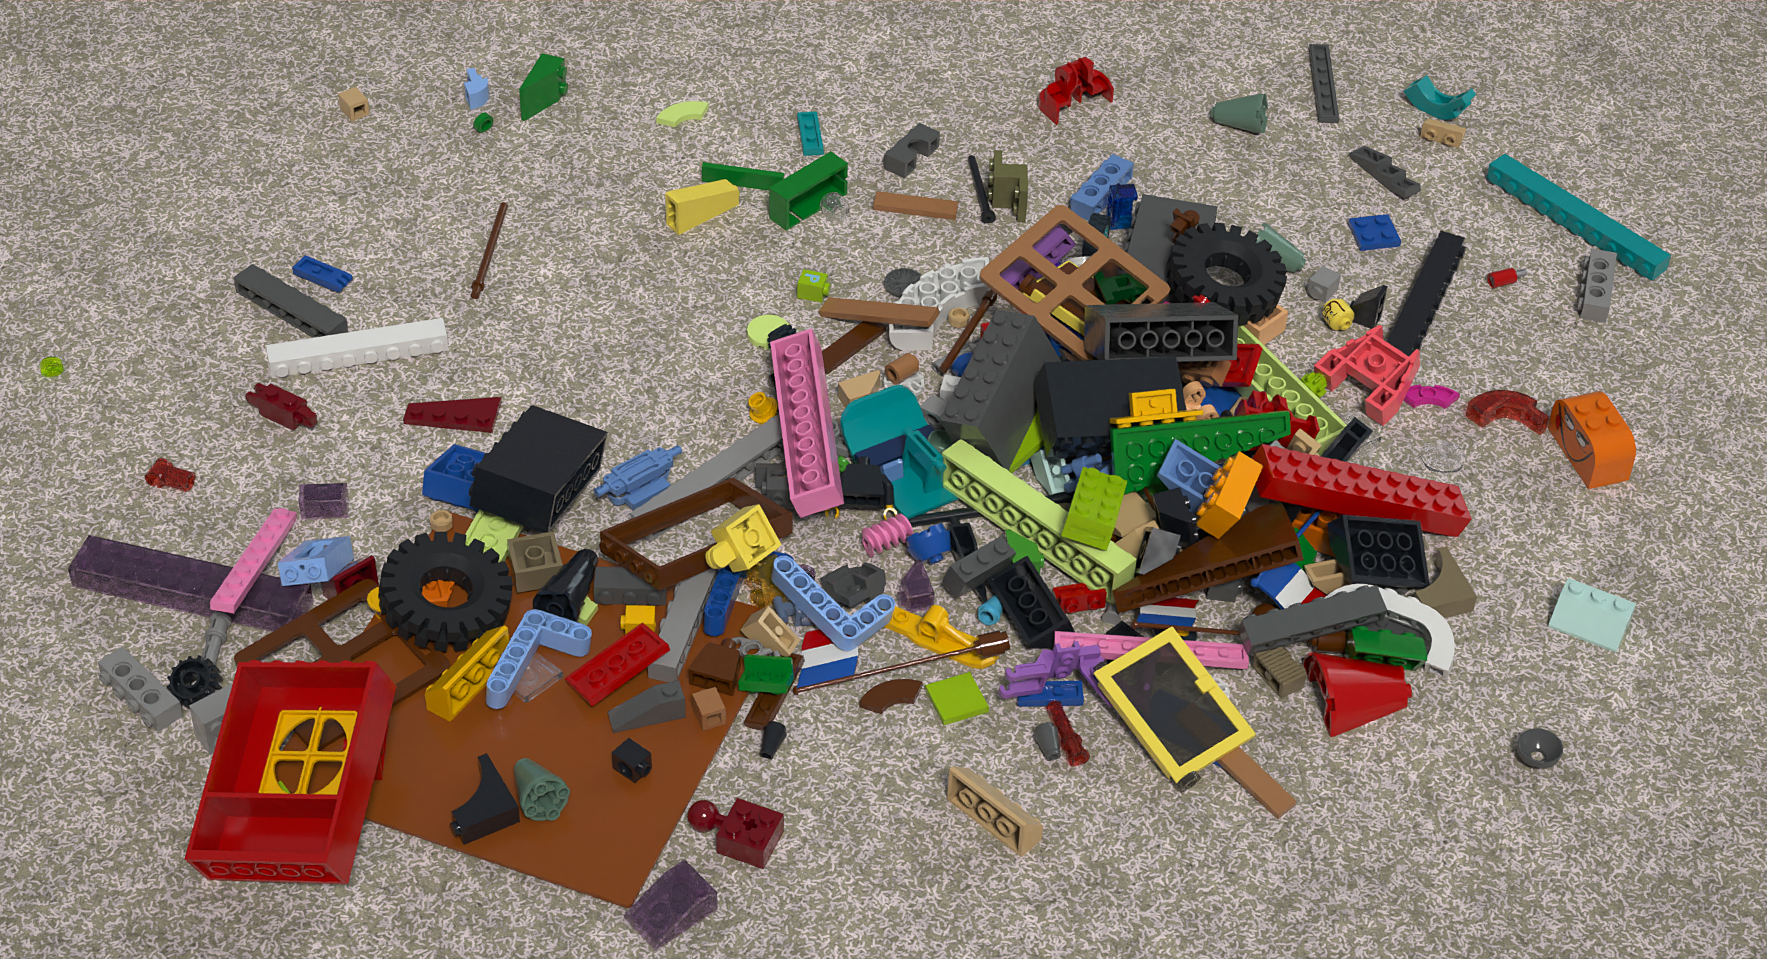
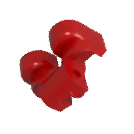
[1038,57,1114,125]
[1234,390,1320,451]

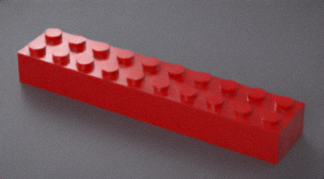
[1252,444,1472,537]

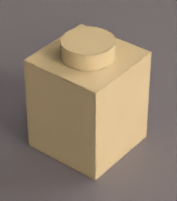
[338,87,369,121]

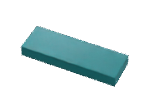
[797,111,824,156]

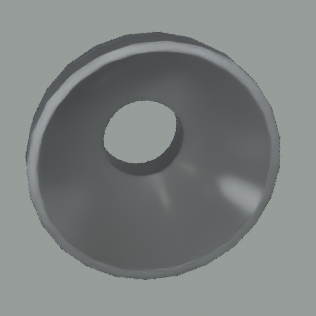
[1517,728,1563,768]

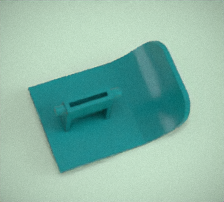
[840,385,959,519]

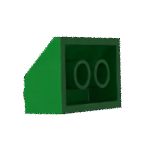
[1345,626,1427,671]

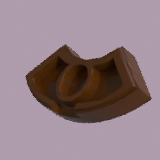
[859,679,923,714]

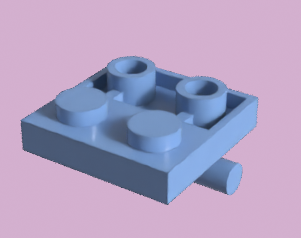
[1061,454,1113,493]

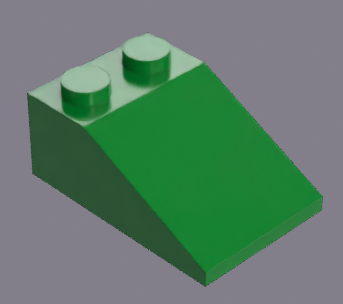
[519,53,568,121]

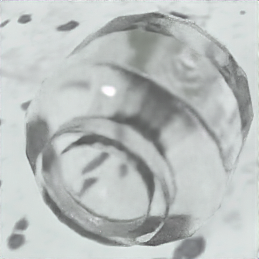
[820,192,850,223]

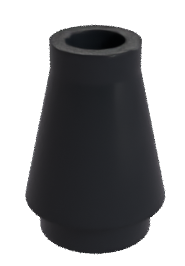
[759,721,787,760]

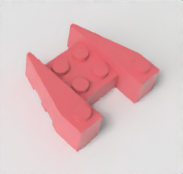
[1314,325,1420,426]

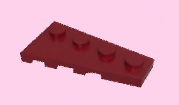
[403,397,502,433]

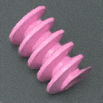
[862,514,914,557]

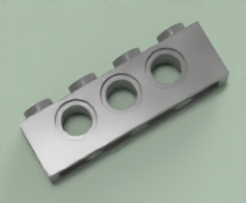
[1577,248,1617,323]
[98,647,183,732]

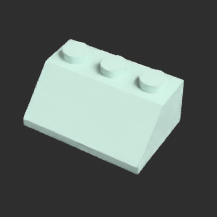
[1548,578,1637,653]

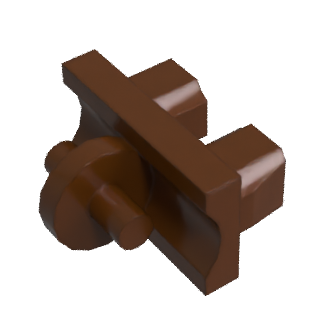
[1170,208,1200,244]

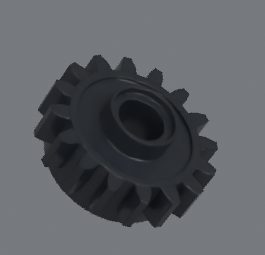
[166,655,222,710]

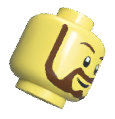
[1322,299,1354,331]

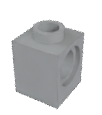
[920,394,948,430]

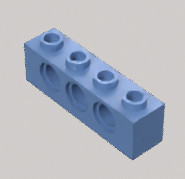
[1069,154,1134,221]

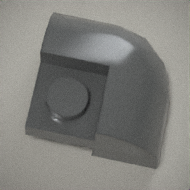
[820,562,886,607]

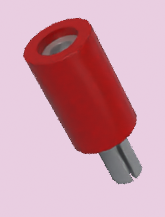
[1487,267,1527,289]

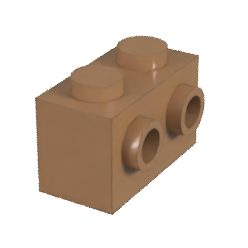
[1178,360,1231,387]

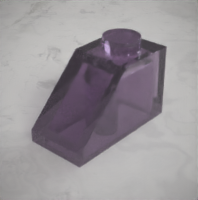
[897,559,935,613]

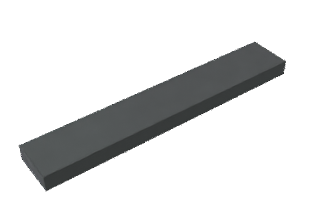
[1309,44,1339,123]

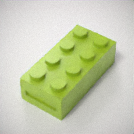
[1061,467,1127,551]

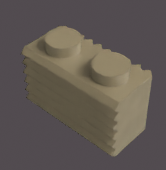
[1252,647,1307,699]

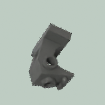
[756,463,790,511]

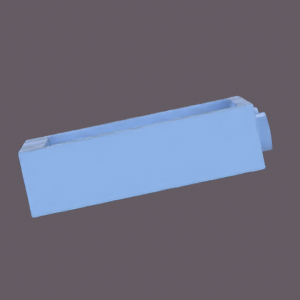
[278,536,354,586]

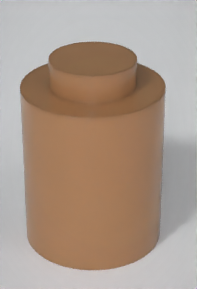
[885,353,919,385]

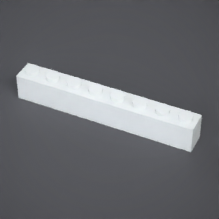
[266,318,449,378]

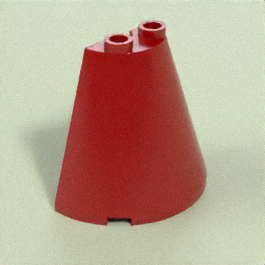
[1302,652,1412,737]

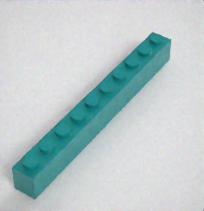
[1486,154,1671,281]

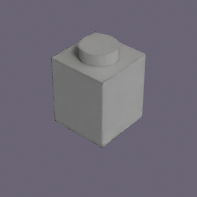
[1307,266,1341,303]

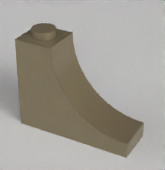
[1414,546,1477,618]

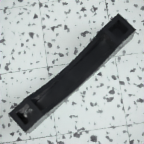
[1282,417,1373,524]

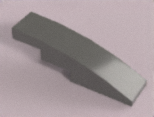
[1349,146,1421,198]

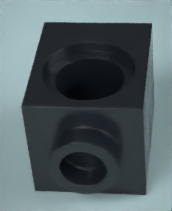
[612,738,652,783]

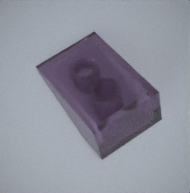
[623,860,718,951]

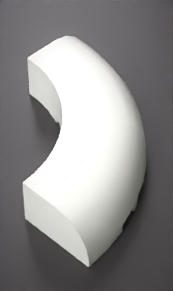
[889,257,990,351]

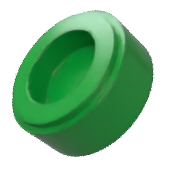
[473,112,494,133]

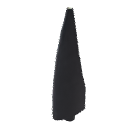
[947,516,988,603]

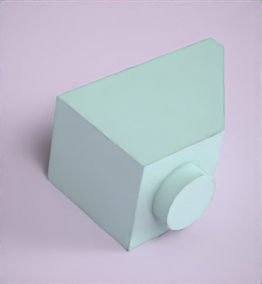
[1030,449,1070,495]

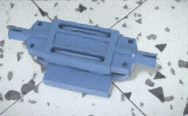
[593,445,682,511]

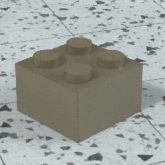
[507,531,563,593]

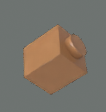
[692,687,726,731]

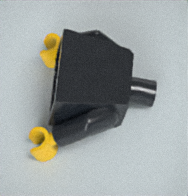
[825,456,897,521]

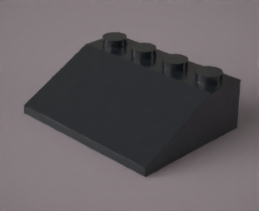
[1327,515,1430,589]

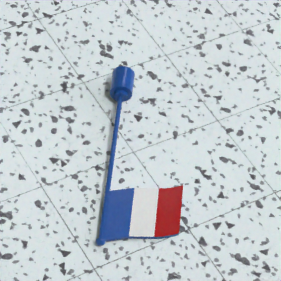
[1250,509,1327,609]

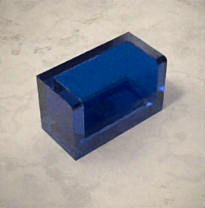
[1106,184,1138,230]

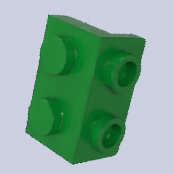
[738,654,794,694]

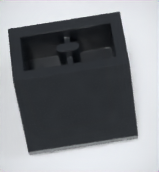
[1153,487,1199,550]

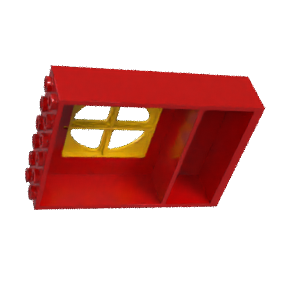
[184,660,397,884]

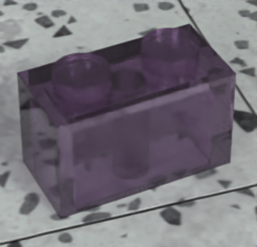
[298,483,350,520]

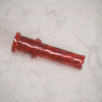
[1046,700,1090,767]

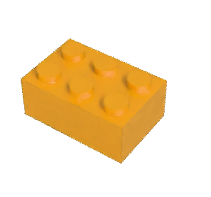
[1196,451,1263,539]

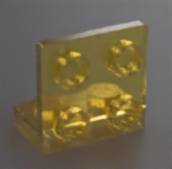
[746,554,786,609]

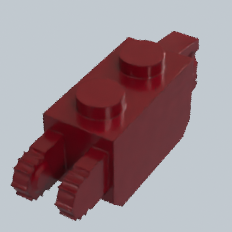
[245,383,318,431]

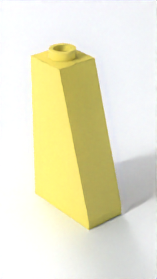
[665,179,740,235]

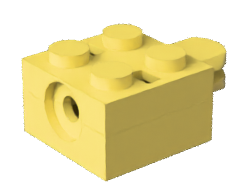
[705,504,781,572]

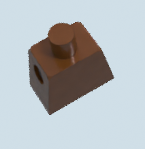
[689,638,741,696]

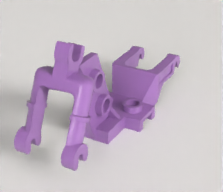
[998,641,1161,721]

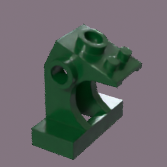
[1094,271,1147,305]

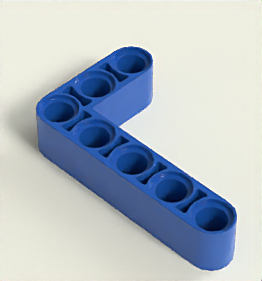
[704,551,794,636]

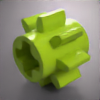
[1300,371,1327,398]

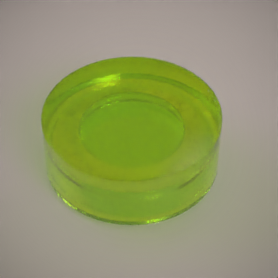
[39,356,64,377]

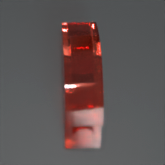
[1465,390,1549,435]

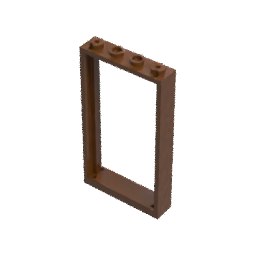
[599,477,793,590]

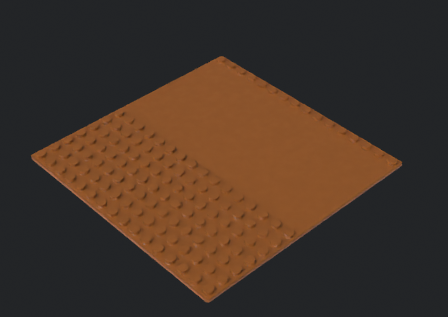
[275,512,788,908]

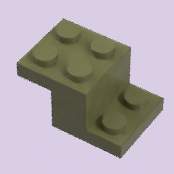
[988,150,1028,223]

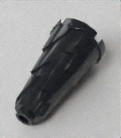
[533,549,599,622]

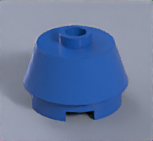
[906,523,951,565]

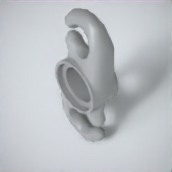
[731,636,780,659]

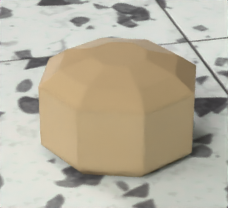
[948,307,970,328]
[430,510,453,532]

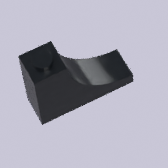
[449,753,520,845]

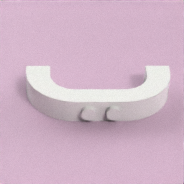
[1324,584,1455,679]

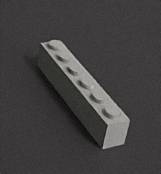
[647,568,719,682]

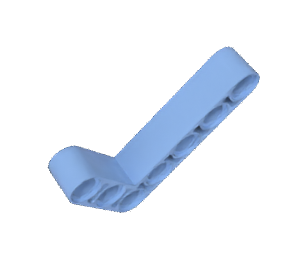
[771,556,895,651]
[485,609,592,709]

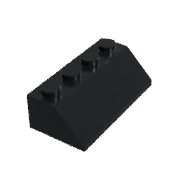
[986,556,1075,648]

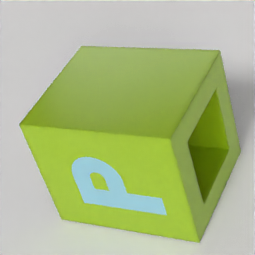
[797,269,831,303]

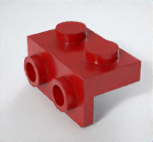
[1052,583,1107,614]

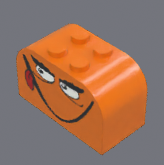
[1547,391,1636,489]

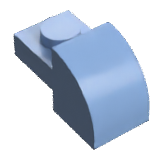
[464,68,489,109]

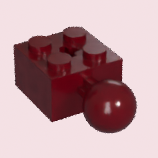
[687,798,784,869]

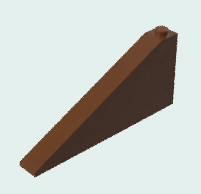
[1112,501,1304,613]

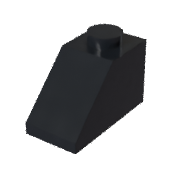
[1350,285,1388,329]

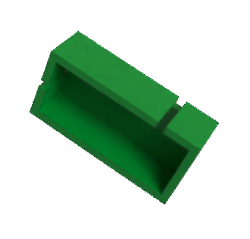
[769,151,848,231]

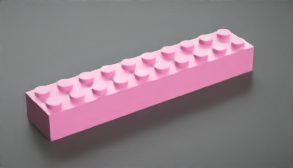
[770,328,844,518]

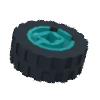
[1082,213,1111,257]

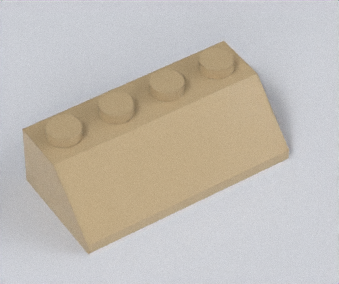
[947,766,1043,857]

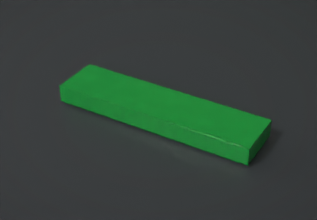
[702,162,784,191]

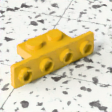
[1109,388,1204,428]

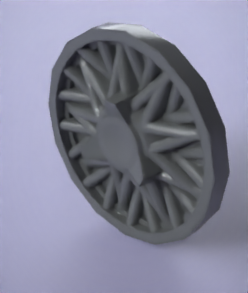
[884,268,922,297]

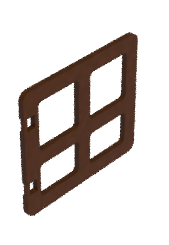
[234,579,450,750]

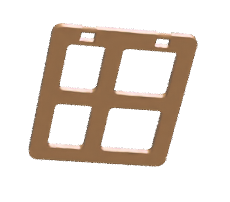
[979,205,1170,361]

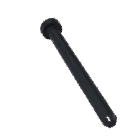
[968,155,996,224]

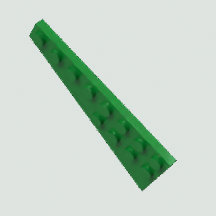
[1110,410,1291,495]

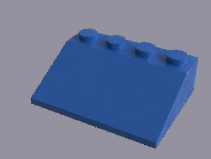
[422,444,485,512]

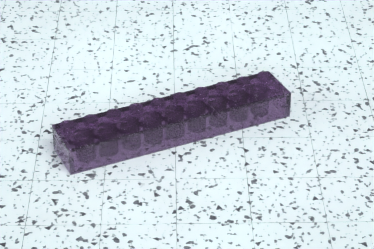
[68,535,314,632]

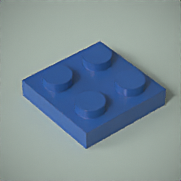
[1348,214,1401,251]

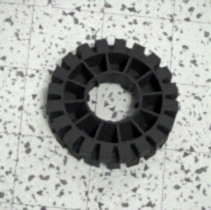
[1166,222,1287,325]
[378,531,513,652]

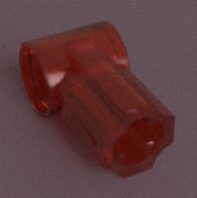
[145,458,196,491]

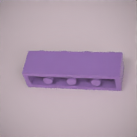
[1000,225,1076,290]

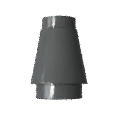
[1034,722,1061,761]

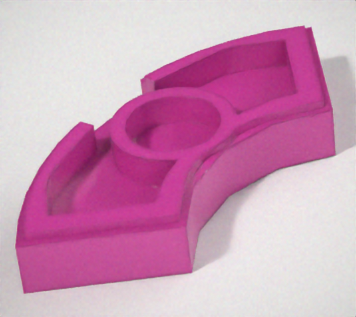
[1403,384,1460,409]

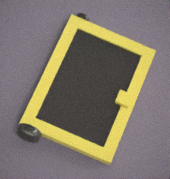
[1093,627,1256,792]

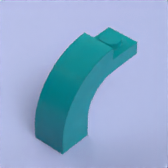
[1403,75,1476,120]

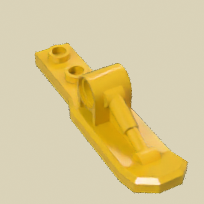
[881,605,1000,669]

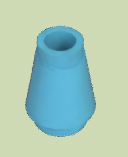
[978,594,1004,625]

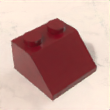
[321,555,379,600]

